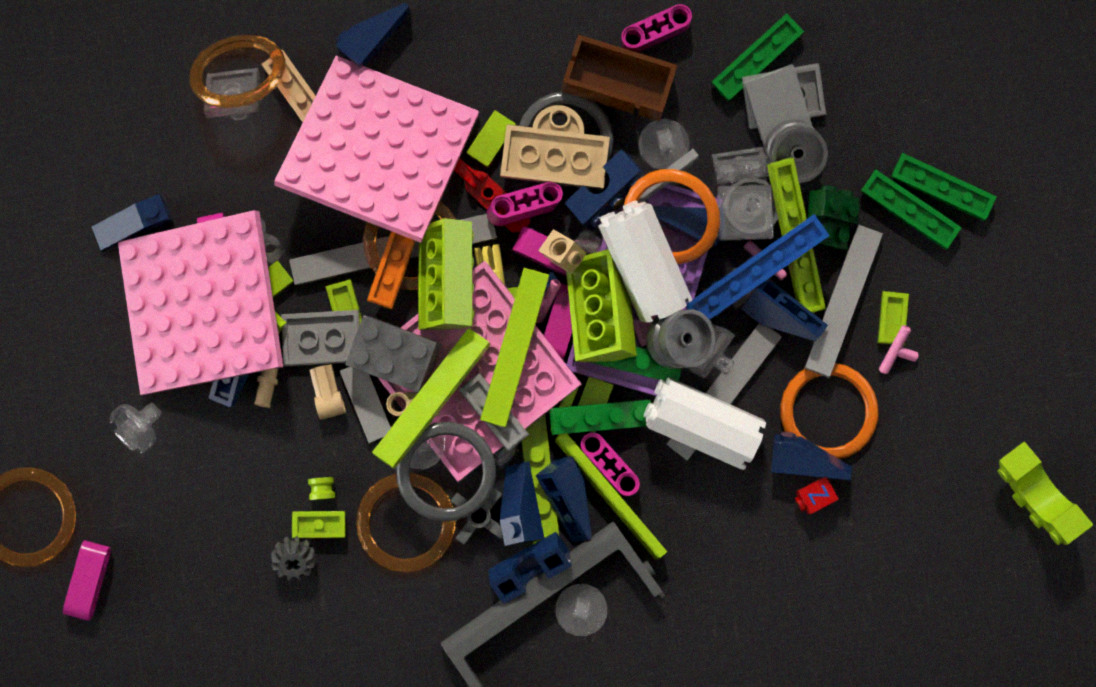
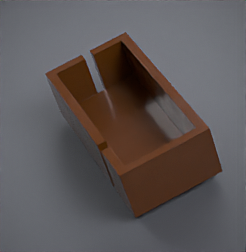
[562,34,677,122]

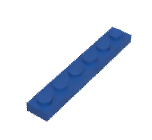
[686,214,830,320]

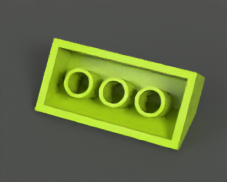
[418,218,474,331]
[566,249,637,362]

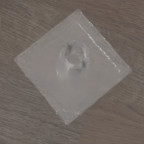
[204,68,260,120]
[717,185,773,240]
[682,324,735,378]

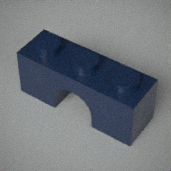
[565,149,646,230]
[489,532,572,604]

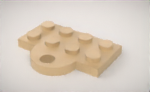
[500,105,610,190]

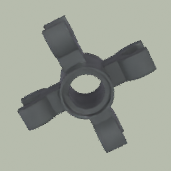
[451,488,503,544]

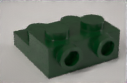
[808,186,859,250]

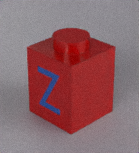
[795,477,838,514]

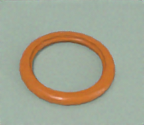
[623,169,720,264]
[780,363,878,459]

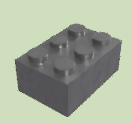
[345,315,442,392]

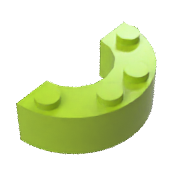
[997,442,1093,545]

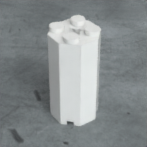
[599,201,692,323]
[643,377,766,470]

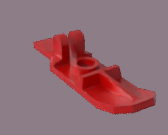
[454,158,530,233]

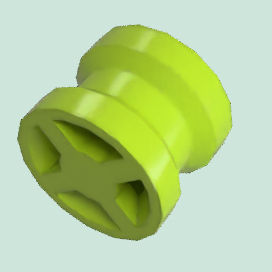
[308,477,336,500]

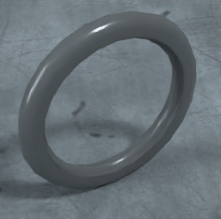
[519,92,614,188]
[396,422,496,522]

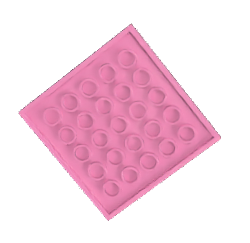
[275,56,479,242]
[118,210,283,395]
[378,261,582,482]

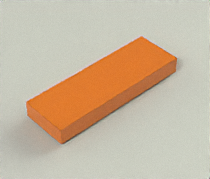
[367,231,416,309]

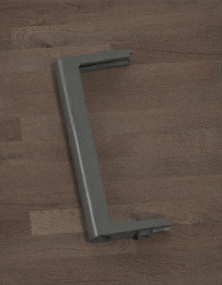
[440,522,665,687]

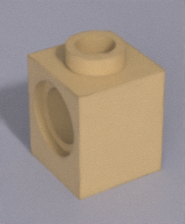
[538,229,586,274]

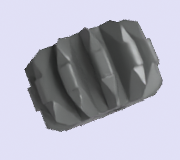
[271,536,316,581]

